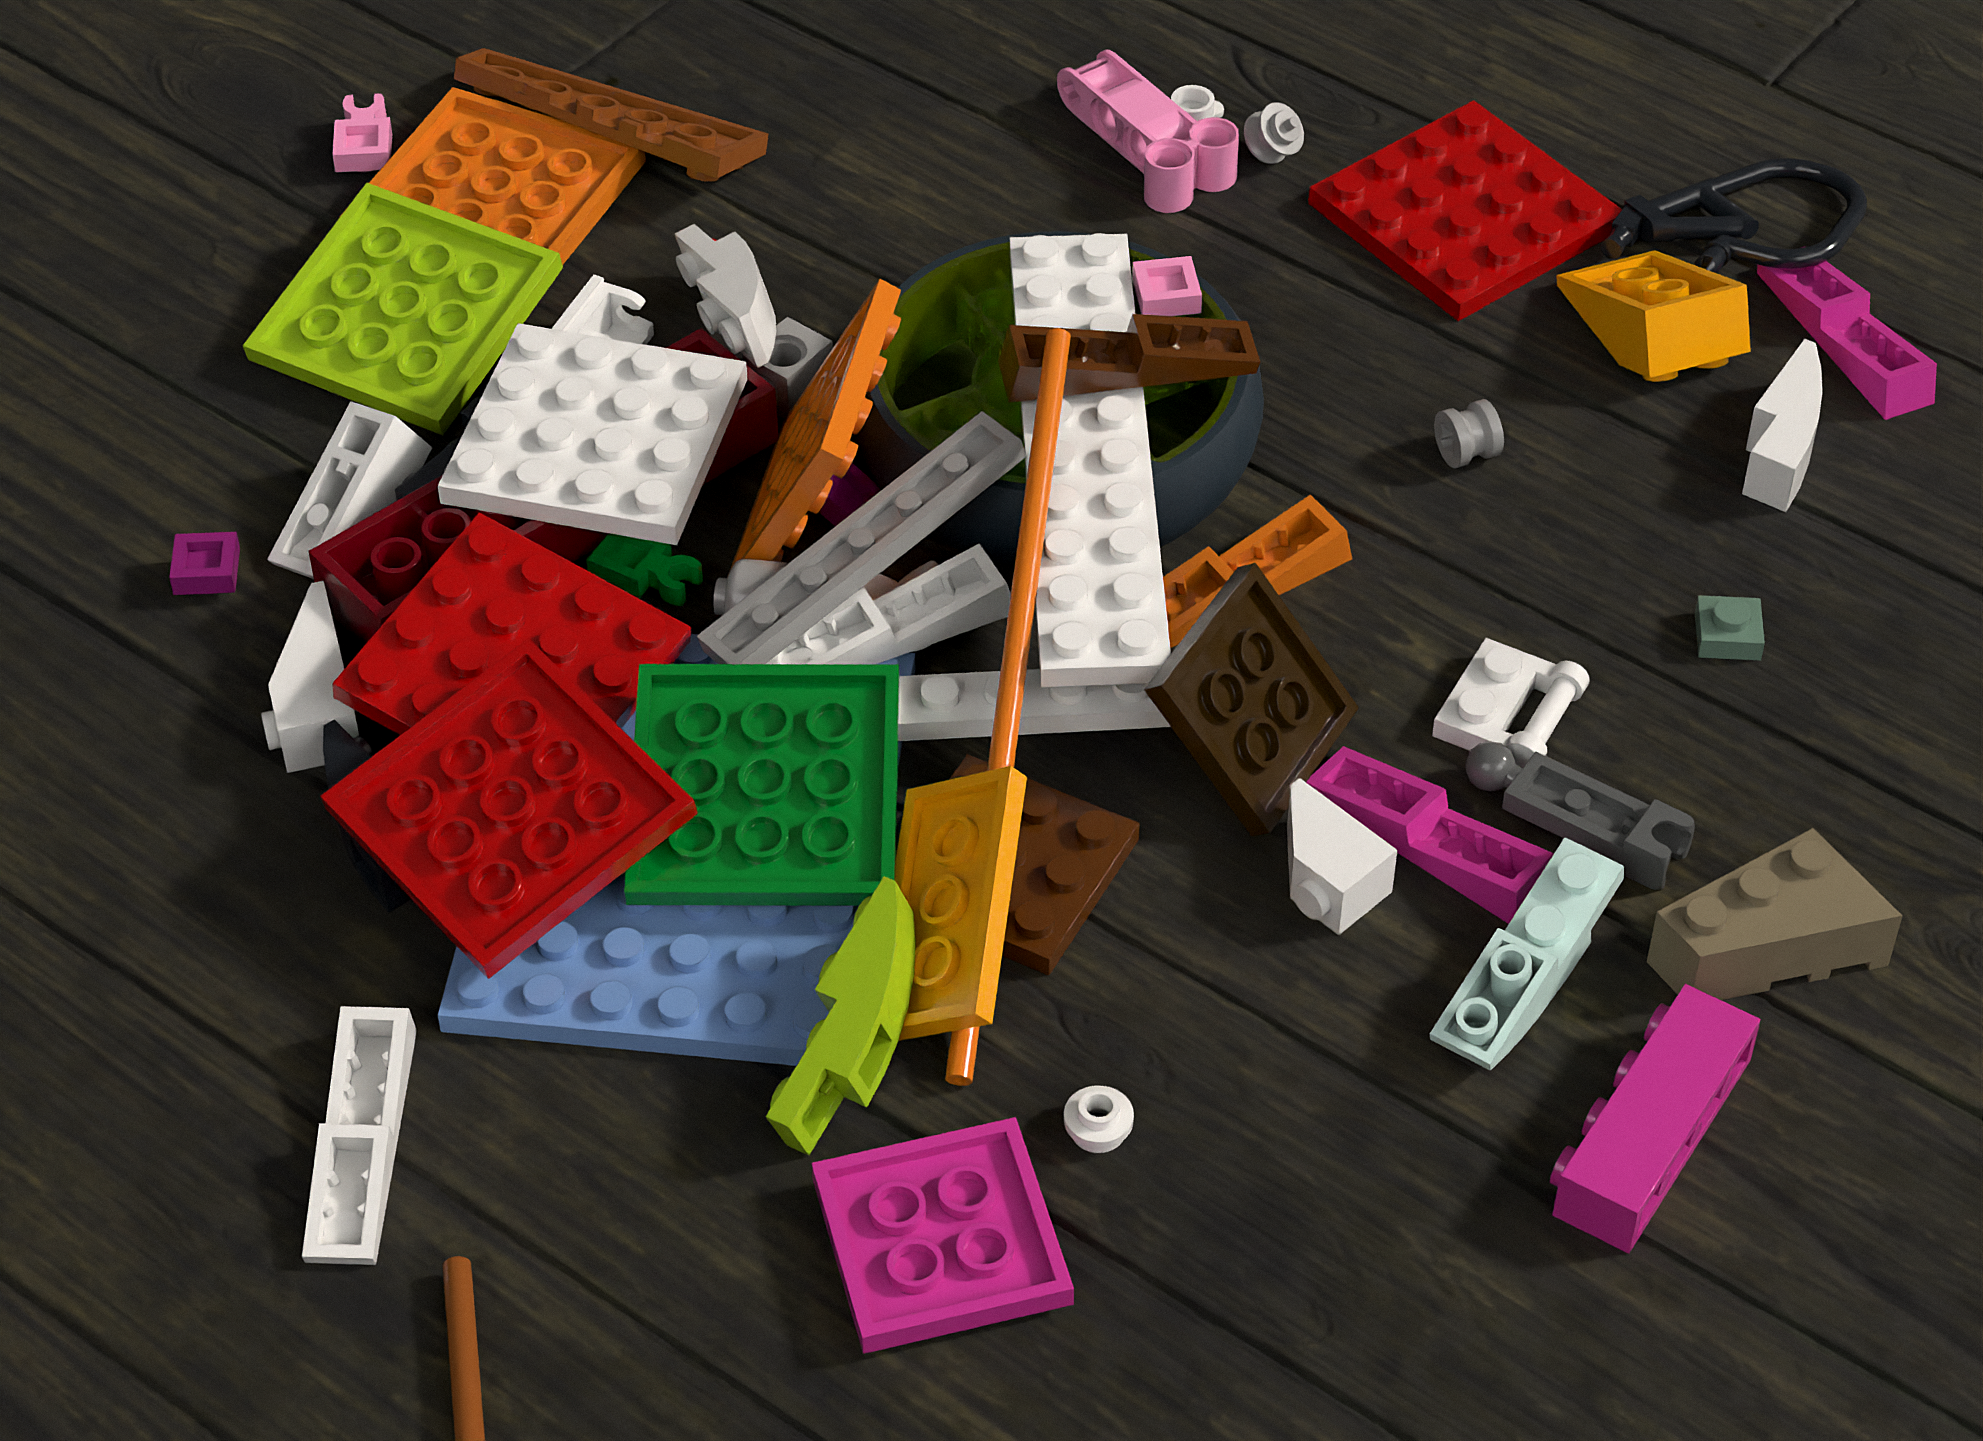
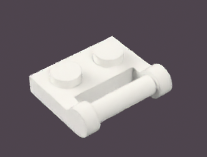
[1432,638,1590,767]

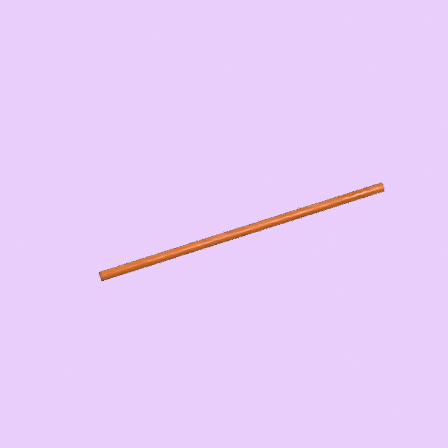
[945,328,1071,1086]

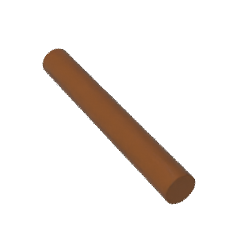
[442,1256,485,1441]

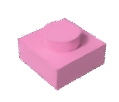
[1132,256,1202,316]

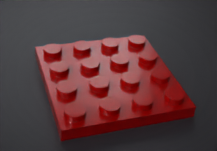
[1308,100,1622,321]
[332,512,691,735]
[320,638,698,979]

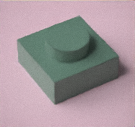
[1695,595,1765,660]

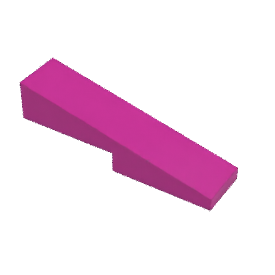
[1757,246,1937,420]
[1306,746,1554,924]

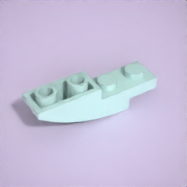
[1430,838,1624,1070]

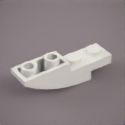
[675,224,776,368]

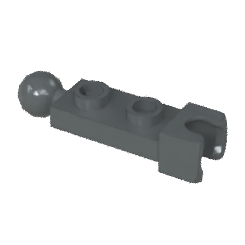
[1465,741,1695,890]

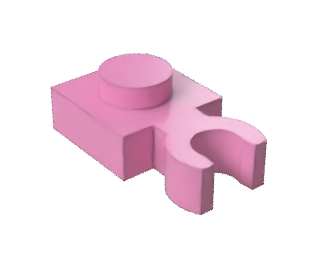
[333,94,392,172]

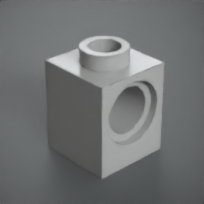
[742,317,833,419]

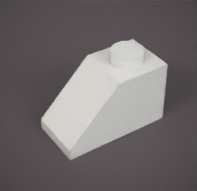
[1287,778,1397,935]

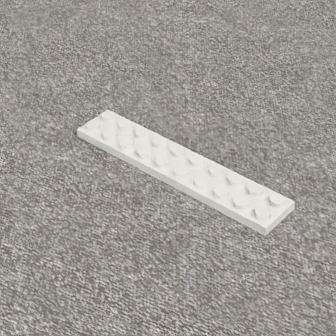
[1010,233,1171,687]

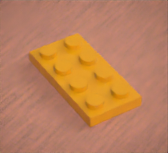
[895,766,1027,1041]

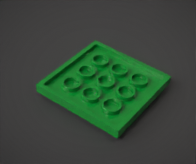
[624,664,900,906]

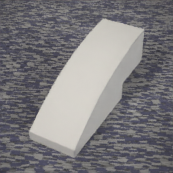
[1742,339,1822,512]

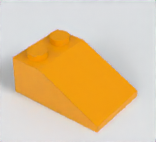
[1556,250,1751,382]

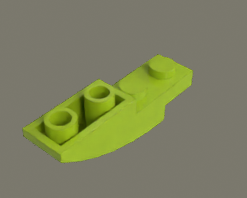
[766,876,916,1155]

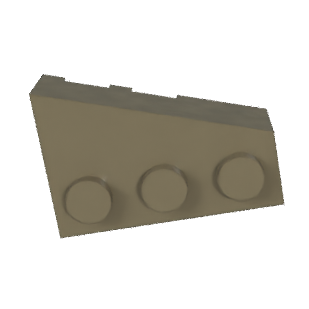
[1647,828,1903,1000]

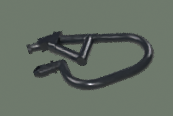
[1600,158,1867,274]

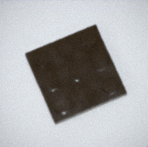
[1144,563,1359,836]

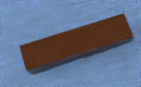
[998,314,1260,403]

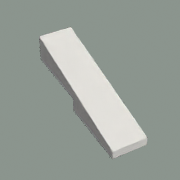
[766,544,1011,664]
[302,1006,417,1265]

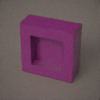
[819,463,881,526]
[169,532,240,595]

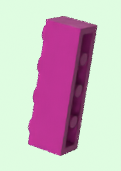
[1550,984,1761,1254]

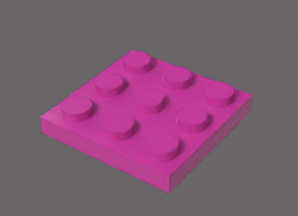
[811,1117,1074,1354]

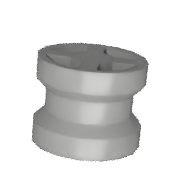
[1434,399,1504,468]

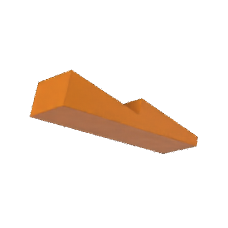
[1163,495,1352,648]

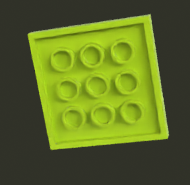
[243,183,563,435]

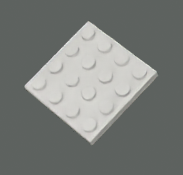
[438,323,747,545]

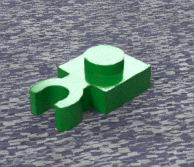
[586,533,703,606]

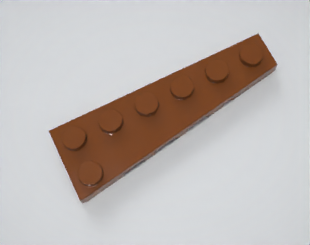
[454,48,769,181]

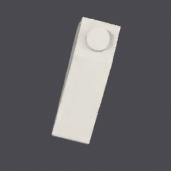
[267,401,432,579]
[261,581,359,773]

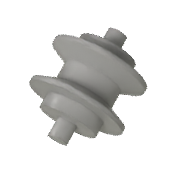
[1244,103,1304,164]

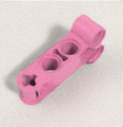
[1057,50,1239,213]

